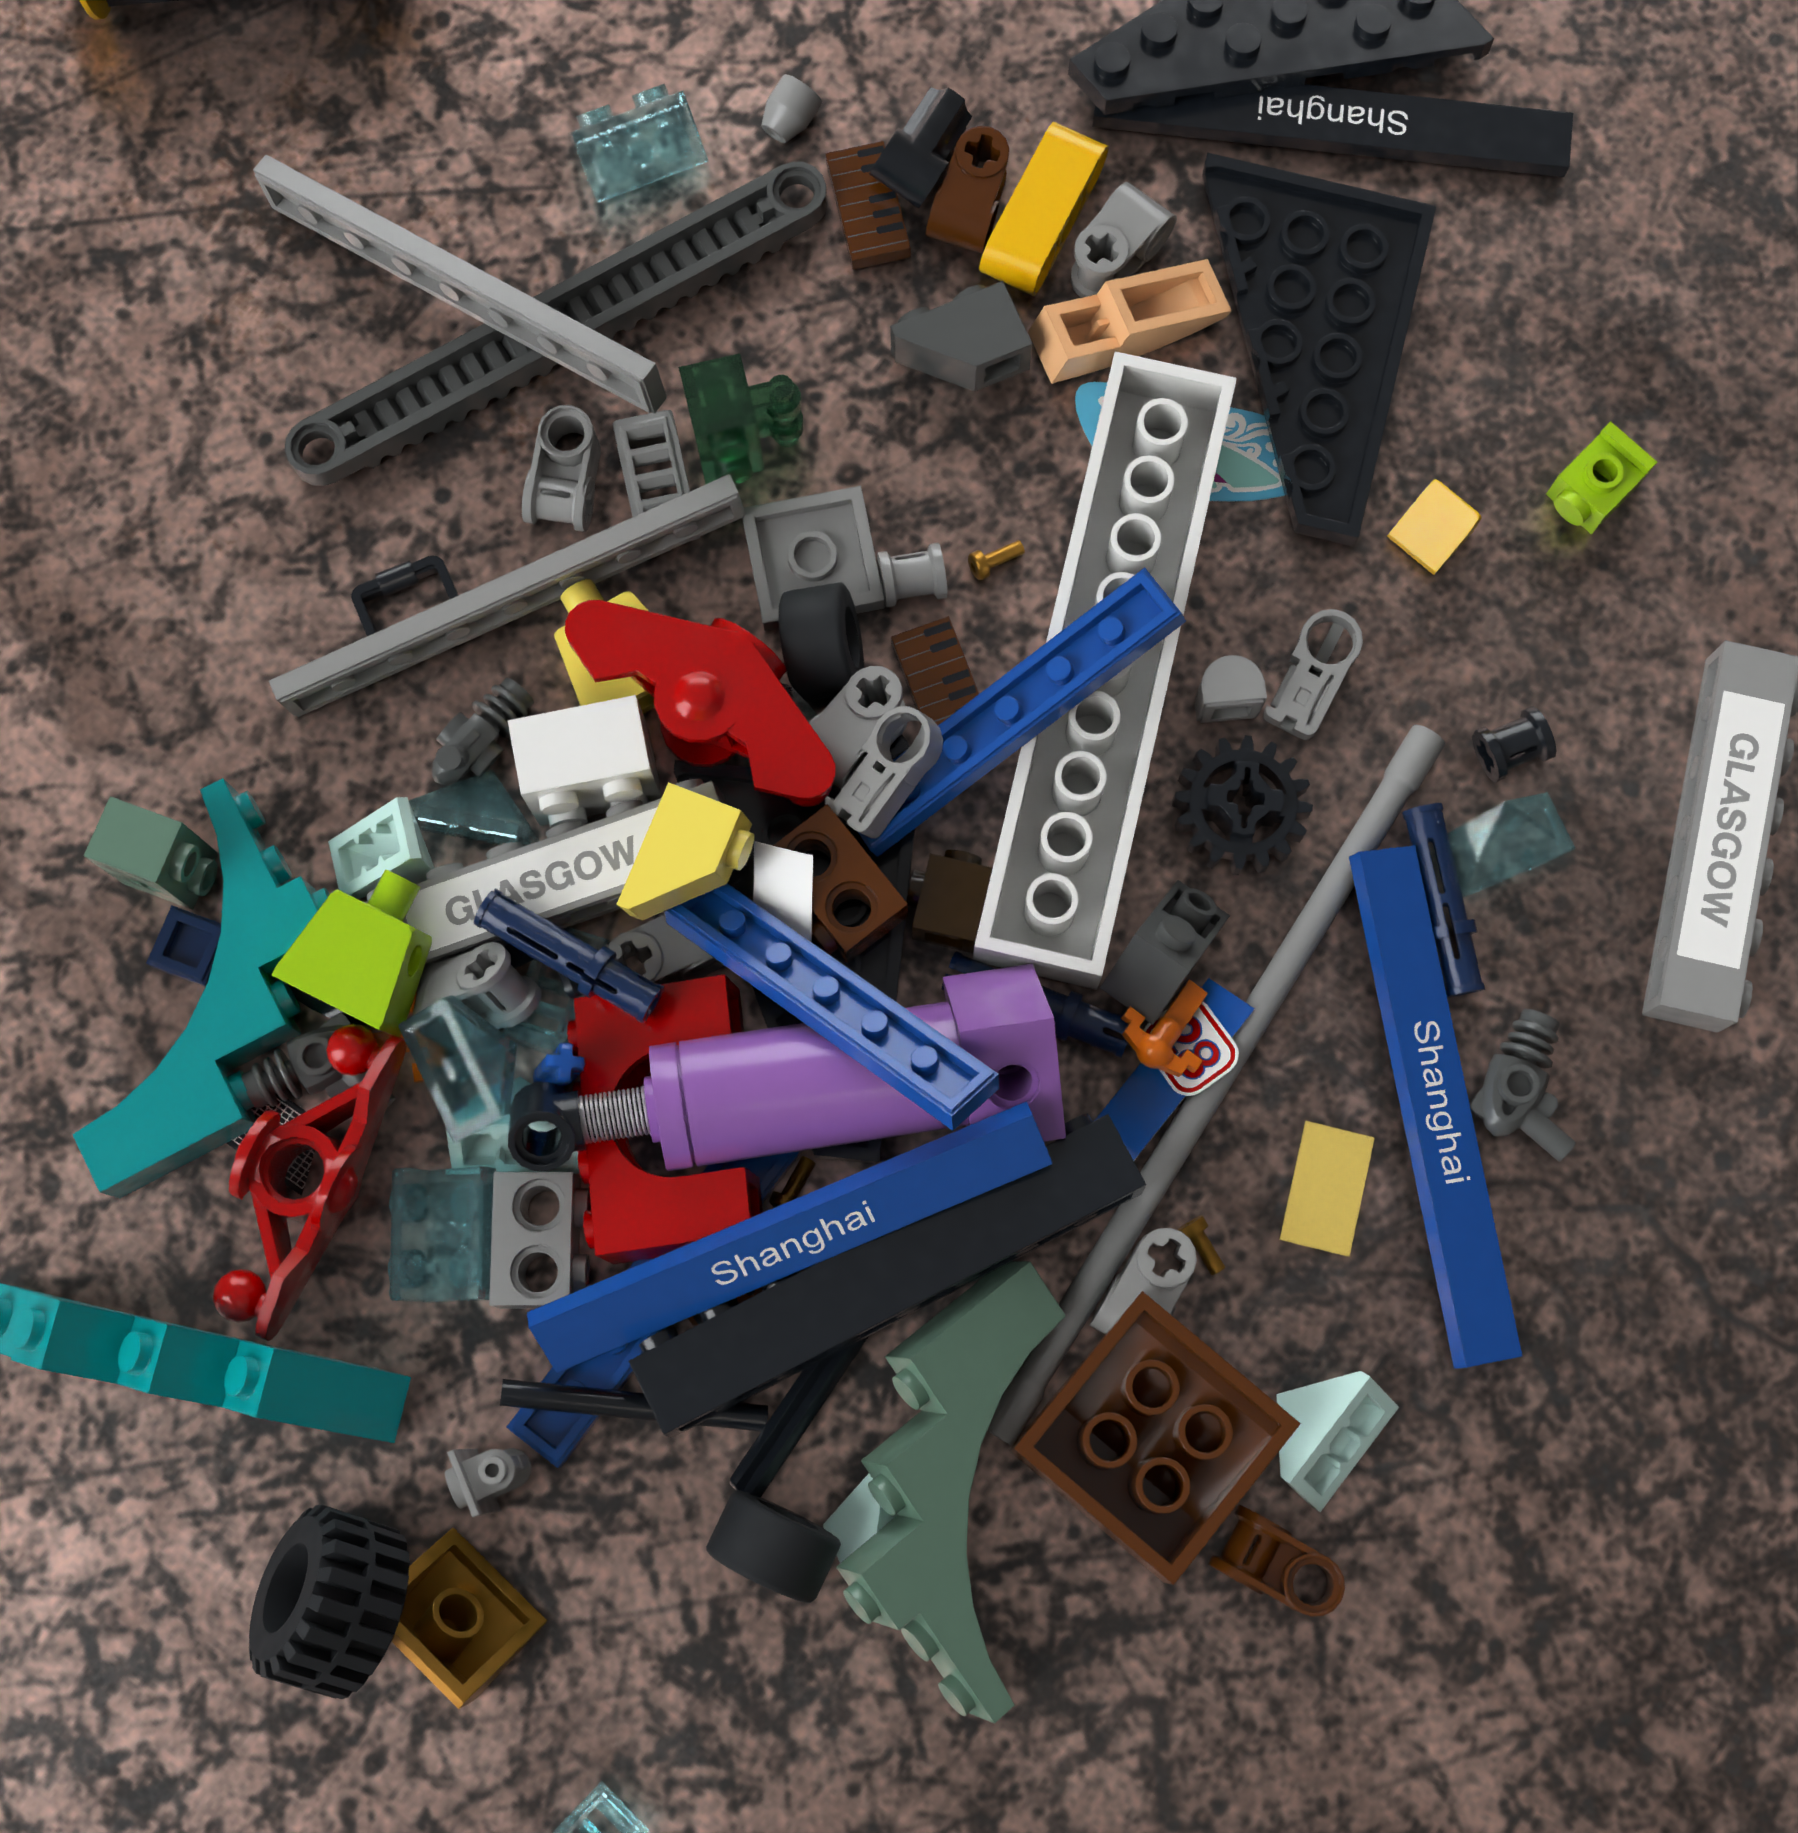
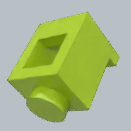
[1546,421,1657,535]

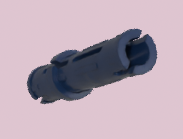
[1402,803,1485,998]
[473,888,665,1024]
[941,951,1128,1058]

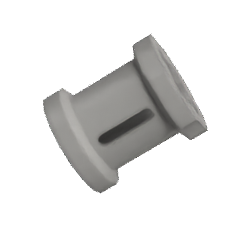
[877,543,948,608]

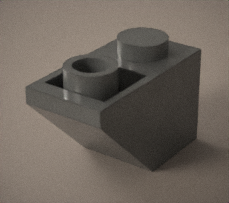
[890,281,1032,392]
[1100,880,1230,1025]

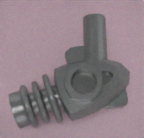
[432,678,534,785]
[1470,1009,1576,1162]
[242,1013,396,1109]

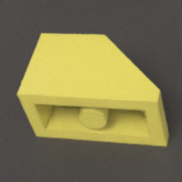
[616,782,754,921]

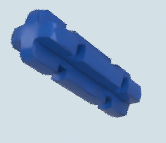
[533,1042,585,1088]

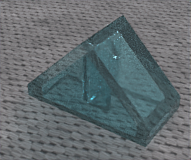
[398,995,517,1143]

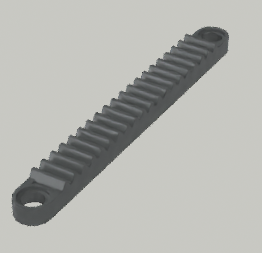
[284,162,827,486]

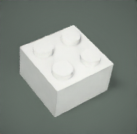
[507,695,662,828]

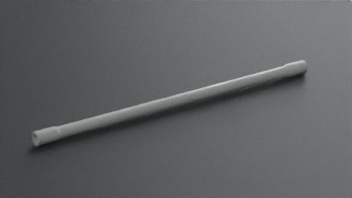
[987,725,1445,1447]

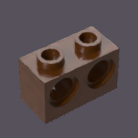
[773,804,908,963]

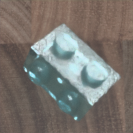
[568,83,709,203]
[388,1166,496,1303]

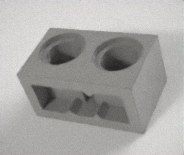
[489,1172,591,1309]

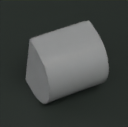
[1195,655,1267,723]

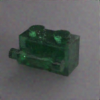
[678,353,804,484]

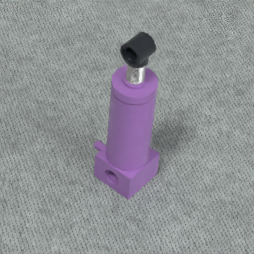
[508,964,1066,1171]

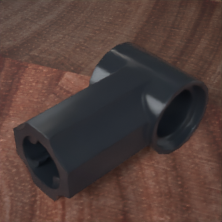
[869,87,972,209]

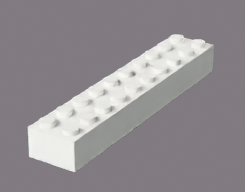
[973,351,1237,990]

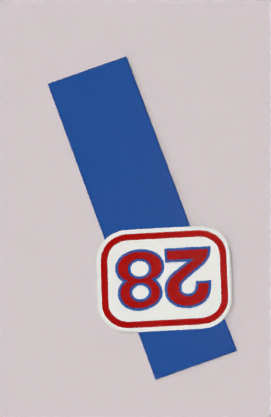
[1094,978,1255,1161]

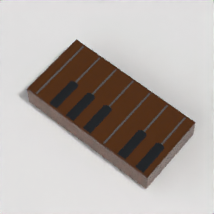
[825,141,911,270]
[891,616,979,725]

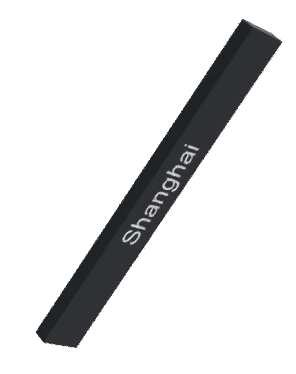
[1092,84,1573,177]

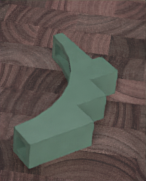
[836,1261,1066,1723]

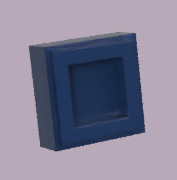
[146,905,221,987]

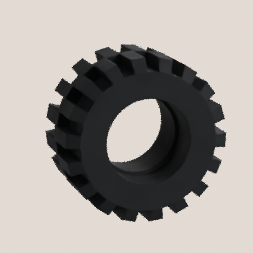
[249,1504,410,1699]

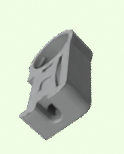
[1263,609,1363,740]
[825,706,943,838]

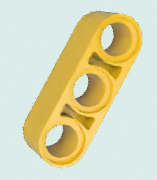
[979,122,1109,296]

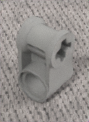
[1070,182,1177,298]
[522,405,601,532]
[809,666,907,790]
[607,913,724,984]
[411,942,541,1047]
[1090,1228,1197,1334]

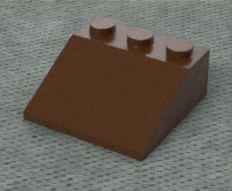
[1009,1291,1301,1585]

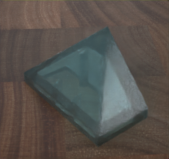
[409,770,539,846]
[1432,792,1575,898]

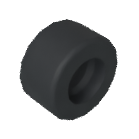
[778,582,864,702]
[706,1490,841,1603]

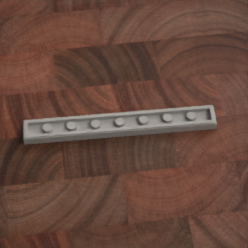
[253,155,667,414]
[269,474,746,717]

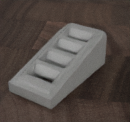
[612,410,700,541]

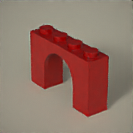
[567,974,763,1265]

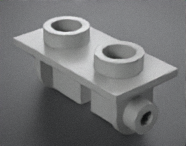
[445,1448,531,1517]

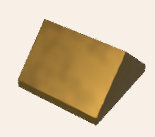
[391,1527,547,1709]

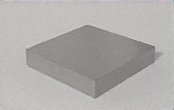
[742,486,885,631]

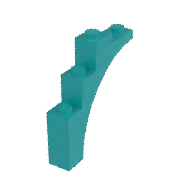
[72,778,330,1198]
[0,1283,411,1443]

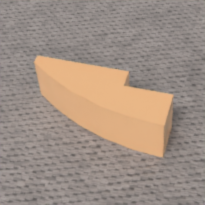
[1028,259,1232,384]

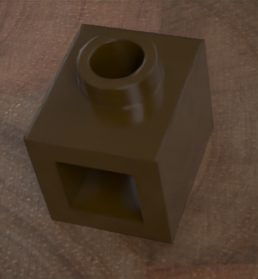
[906,849,993,953]

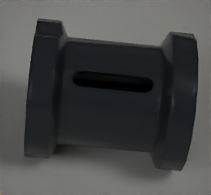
[1472,706,1557,782]

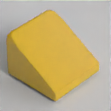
[1387,479,1482,575]

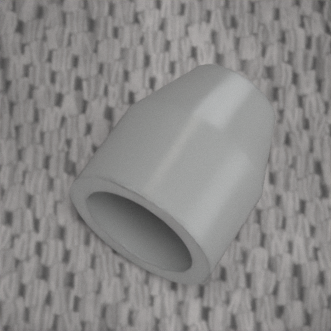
[761,74,822,143]

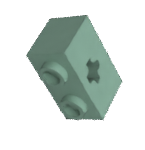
[83,796,218,910]

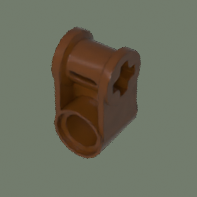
[926,126,1009,254]
[1208,1504,1345,1617]

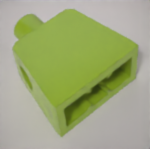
[272,869,432,1037]

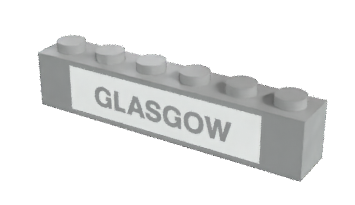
[1642,640,1798,1033]
[364,779,746,970]

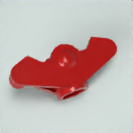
[565,600,836,807]
[213,1024,407,1341]

